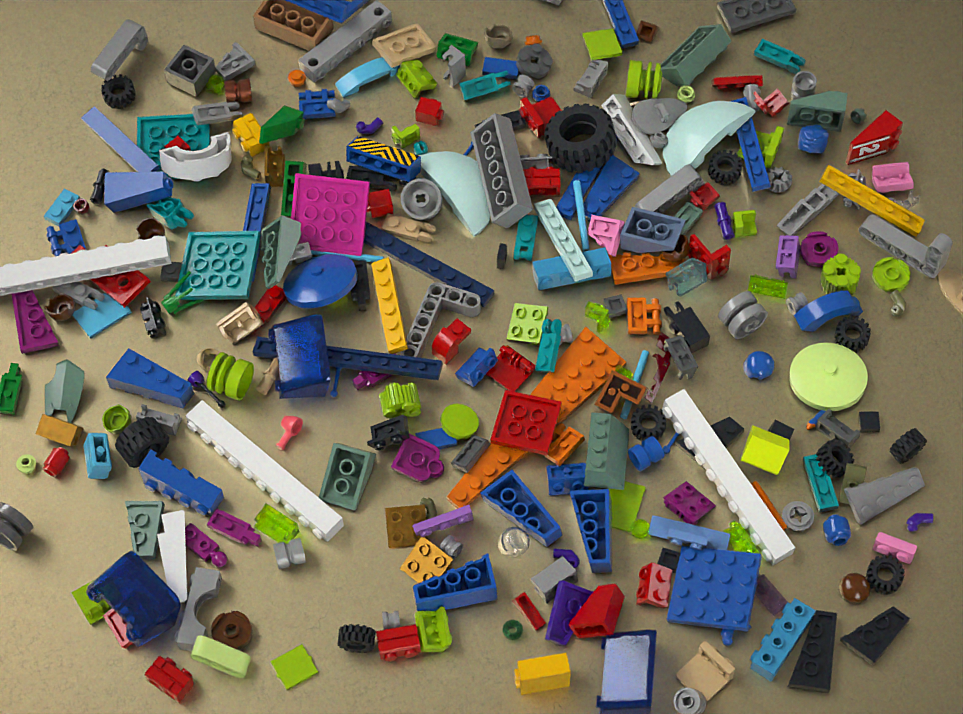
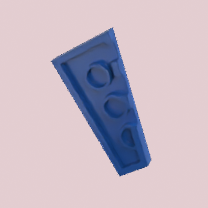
[583,155,640,222]

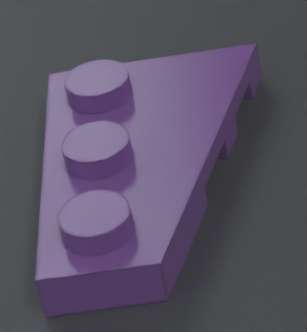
[412,505,474,537]

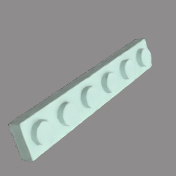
[534,199,593,282]

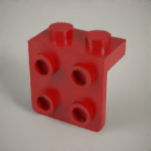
[519,97,562,138]
[688,234,731,281]

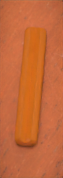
[750,481,787,531]

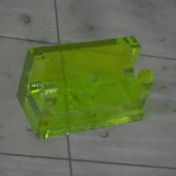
[254,503,299,544]

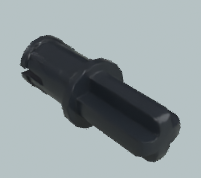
[90,168,109,204]

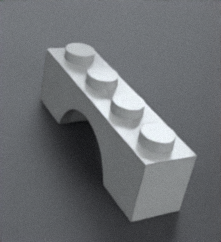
[175,567,222,651]

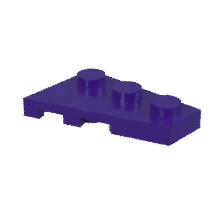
[544,580,593,646]

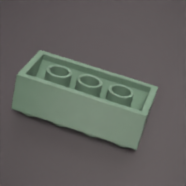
[661,24,731,86]
[584,412,629,490]

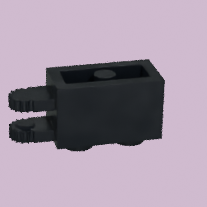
[664,301,710,353]

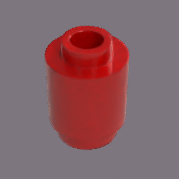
[43,447,70,477]

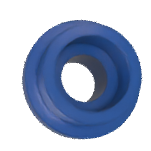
[532,85,550,102]

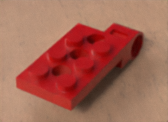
[71,245,151,308]

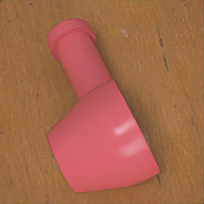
[275,416,303,451]

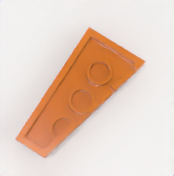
[608,252,688,285]

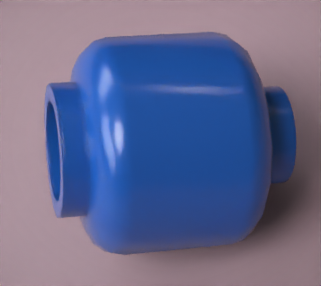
[823,515,851,546]

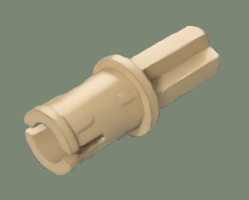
[256,358,284,395]

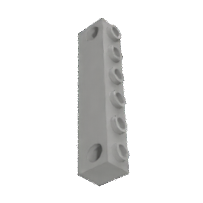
[298,0,392,82]

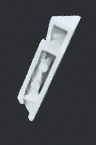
[601,94,662,165]
[157,510,187,605]

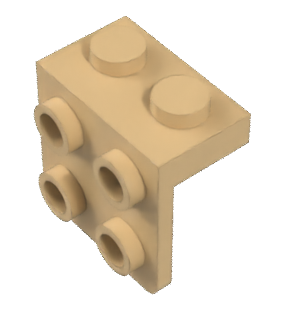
[676,641,735,703]

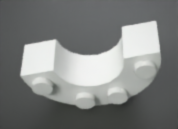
[159,132,232,182]

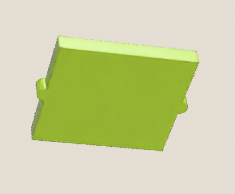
[271,644,318,690]

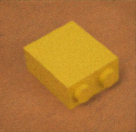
[514,652,571,695]

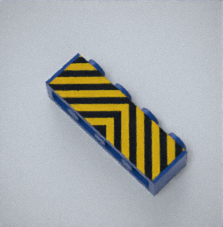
[346,136,421,182]

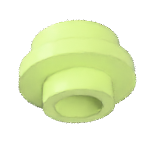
[677,86,695,103]
[16,454,36,474]

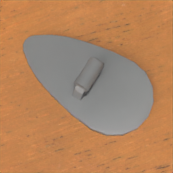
[632,98,687,135]

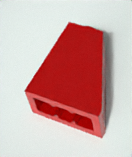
[569,583,625,639]

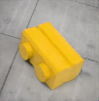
[232,113,270,157]

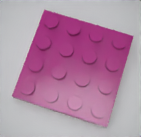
[291,173,370,256]

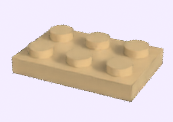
[372,24,436,68]

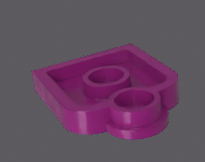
[391,433,444,482]

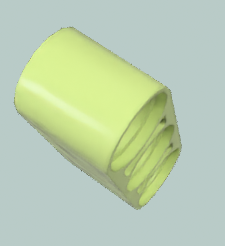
[190,636,251,678]

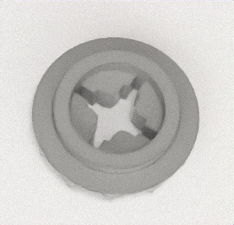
[767,166,792,192]
[782,501,814,532]

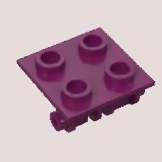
[663,481,716,525]

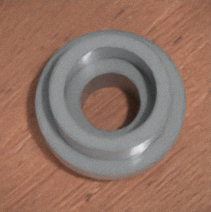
[650,132,668,148]

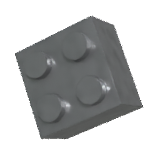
[164,45,216,97]

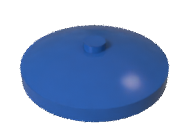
[283,254,358,308]

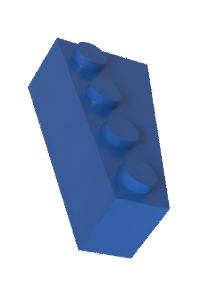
[138,449,224,516]
[481,469,562,547]
[569,489,612,573]
[413,553,497,611]

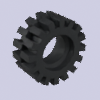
[101,74,136,109]
[708,150,742,185]
[834,316,871,353]
[631,404,666,441]
[889,428,927,464]
[816,439,855,478]
[866,555,905,595]
[338,624,376,653]

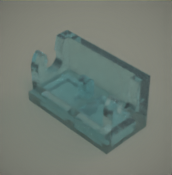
[666,258,707,296]

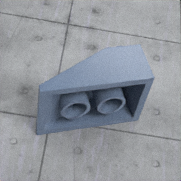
[620,207,686,253]

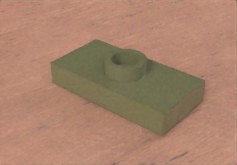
[839,463,867,504]

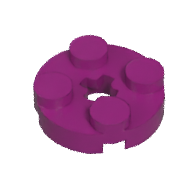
[800,231,838,267]

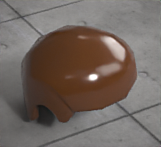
[136,218,166,240]
[661,234,690,262]
[45,294,76,321]
[838,573,871,604]

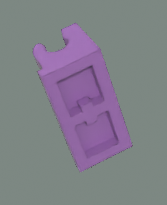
[776,235,800,279]

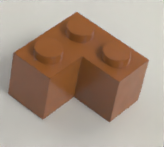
[594,370,648,414]

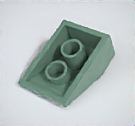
[787,91,848,132]
[319,443,376,511]

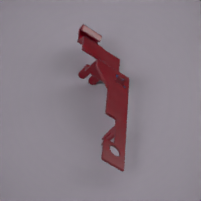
[644,332,671,403]

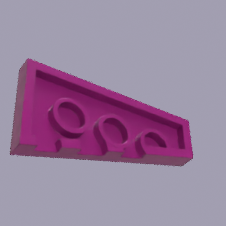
[11,290,59,354]

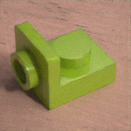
[391,123,420,149]

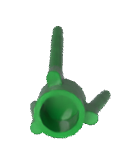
[161,271,205,314]

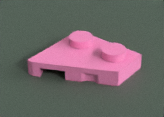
[587,215,625,257]

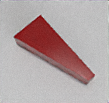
[512,592,546,631]

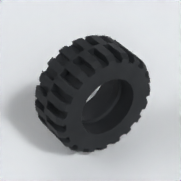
[544,103,617,173]

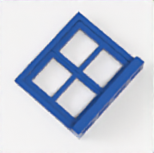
[286,0,370,23]

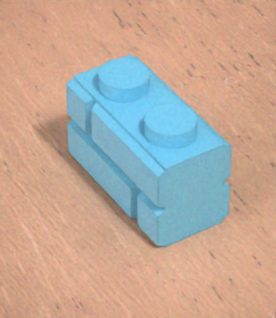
[83,433,112,479]

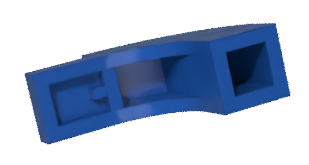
[794,291,863,332]

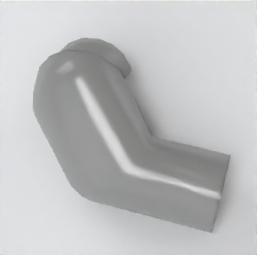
[327,98,350,113]

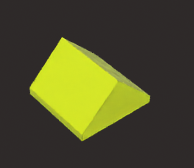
[740,425,789,475]

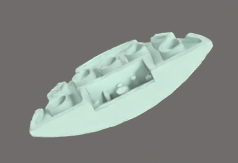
[663,101,756,176]
[420,151,491,237]

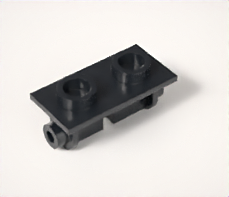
[140,297,166,338]

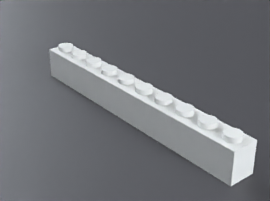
[0,236,172,296]
[662,389,795,566]
[185,400,344,542]

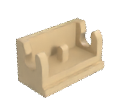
[216,302,264,345]

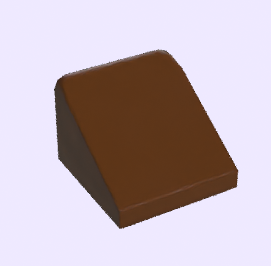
[636,20,659,43]

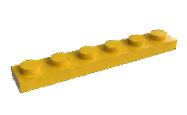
[819,165,925,237]
[371,257,408,354]

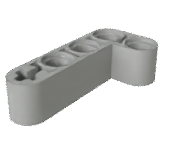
[91,19,148,81]
[634,164,705,214]

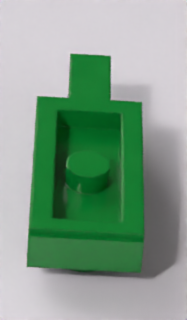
[0,363,22,415]

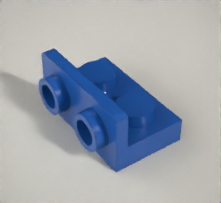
[455,347,498,387]
[546,463,588,495]

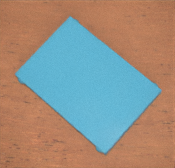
[73,293,132,338]

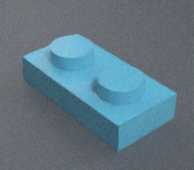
[44,189,80,226]

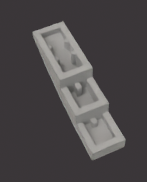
[777,184,840,236]

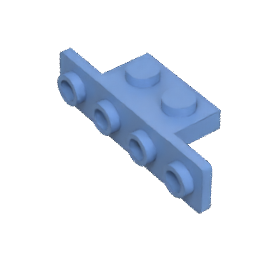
[648,515,730,550]

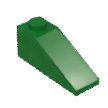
[259,105,305,144]
[281,160,307,216]

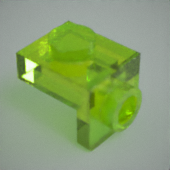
[585,301,610,333]

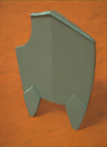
[45,359,85,423]

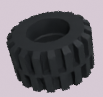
[115,417,170,468]

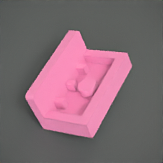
[872,162,914,193]
[872,532,917,565]

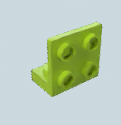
[737,126,784,169]

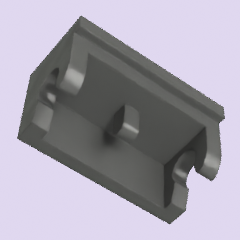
[663,335,698,380]
[816,409,860,448]

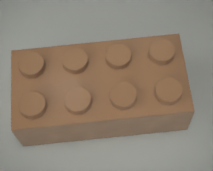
[253,0,334,51]

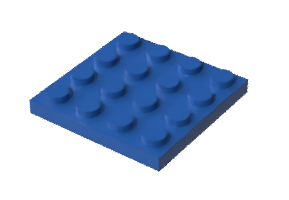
[667,546,762,631]

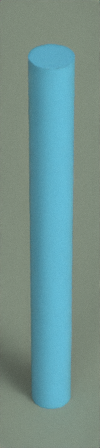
[573,180,590,252]
[311,250,384,263]
[620,350,649,419]

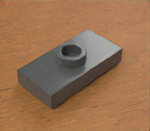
[451,435,490,473]

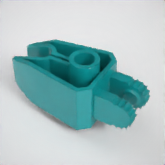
[147,197,194,230]

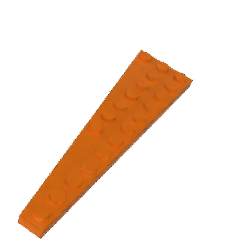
[447,327,627,509]

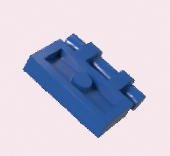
[299,89,336,119]
[46,219,86,257]

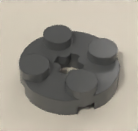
[516,43,553,79]

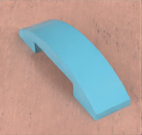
[335,57,400,98]

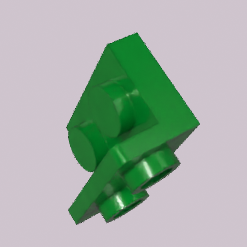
[436,33,478,66]

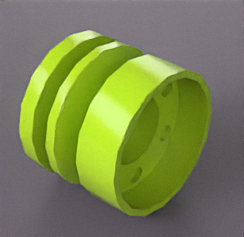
[626,60,662,100]
[206,352,254,401]

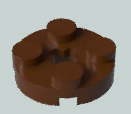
[211,611,252,650]

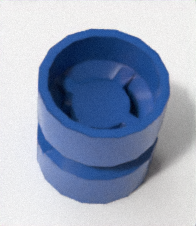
[628,436,665,471]

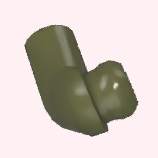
[241,155,261,180]
[890,290,906,316]
[420,498,437,520]

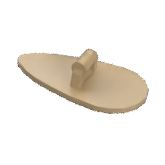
[937,270,963,314]

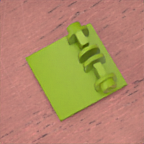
[506,303,549,346]
[71,573,123,625]

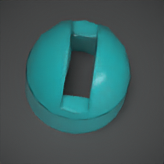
[413,141,428,156]

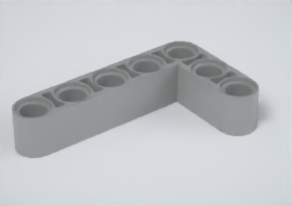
[858,214,953,278]
[401,282,481,358]

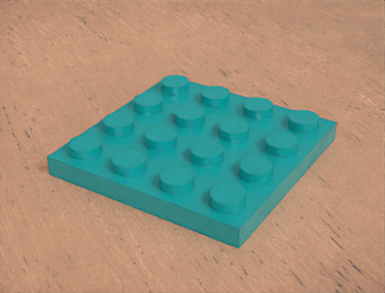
[136,114,210,179]
[175,231,261,300]

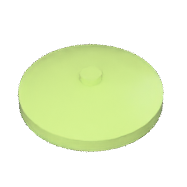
[789,343,868,411]

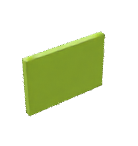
[582,28,623,60]
[608,481,645,533]

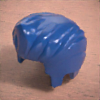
[798,124,829,154]

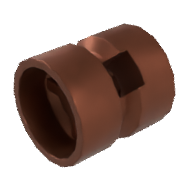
[224,78,252,103]

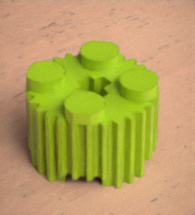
[820,254,861,295]
[379,382,421,419]

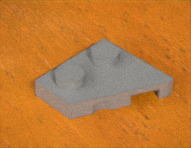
[215,42,256,81]

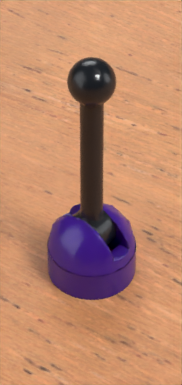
[187,370,225,408]

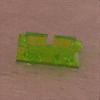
[748,274,788,299]
[723,520,760,554]

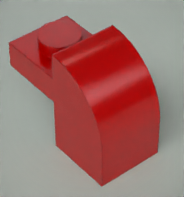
[432,318,471,365]

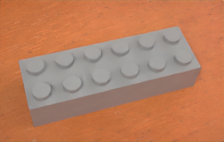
[470,113,533,228]

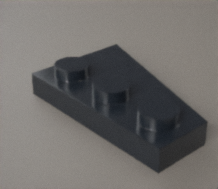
[676,417,744,469]

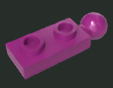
[185,523,227,567]

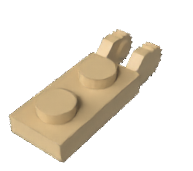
[382,214,436,243]

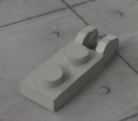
[191,102,243,125]
[52,281,105,310]

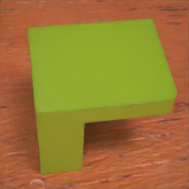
[732,210,757,237]

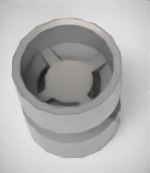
[791,71,817,100]
[273,538,306,569]
[674,688,706,714]

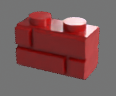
[523,167,560,196]
[376,624,421,662]
[144,656,194,703]

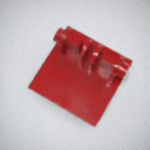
[486,345,536,392]

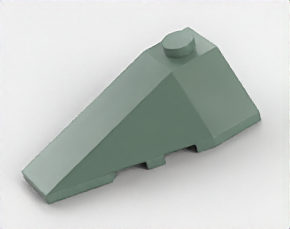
[260,215,301,289]

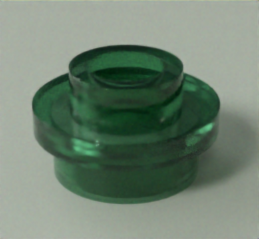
[503,620,523,640]

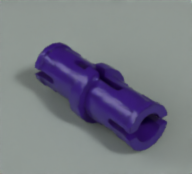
[714,202,735,240]

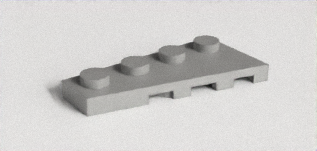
[844,467,925,525]

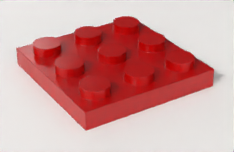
[490,390,562,456]

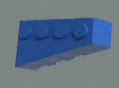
[106,348,194,409]

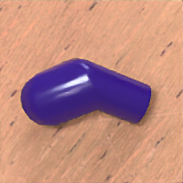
[356,117,383,134]
[906,513,933,531]
[553,548,580,568]

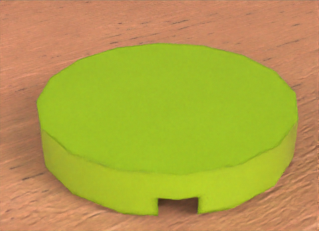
[872,257,911,292]
[440,403,479,439]

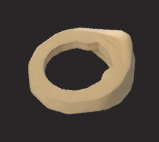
[196,348,221,372]

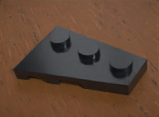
[840,606,910,665]

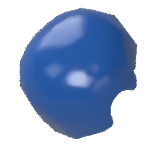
[743,351,775,380]

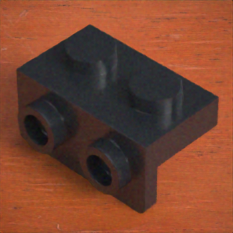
[367,415,410,451]

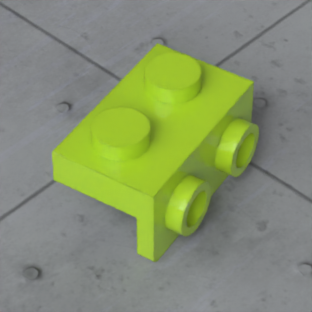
[396,60,438,98]
[414,607,452,652]

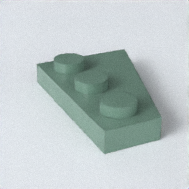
[125,501,165,559]

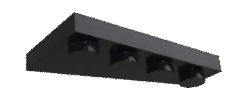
[788,610,837,693]

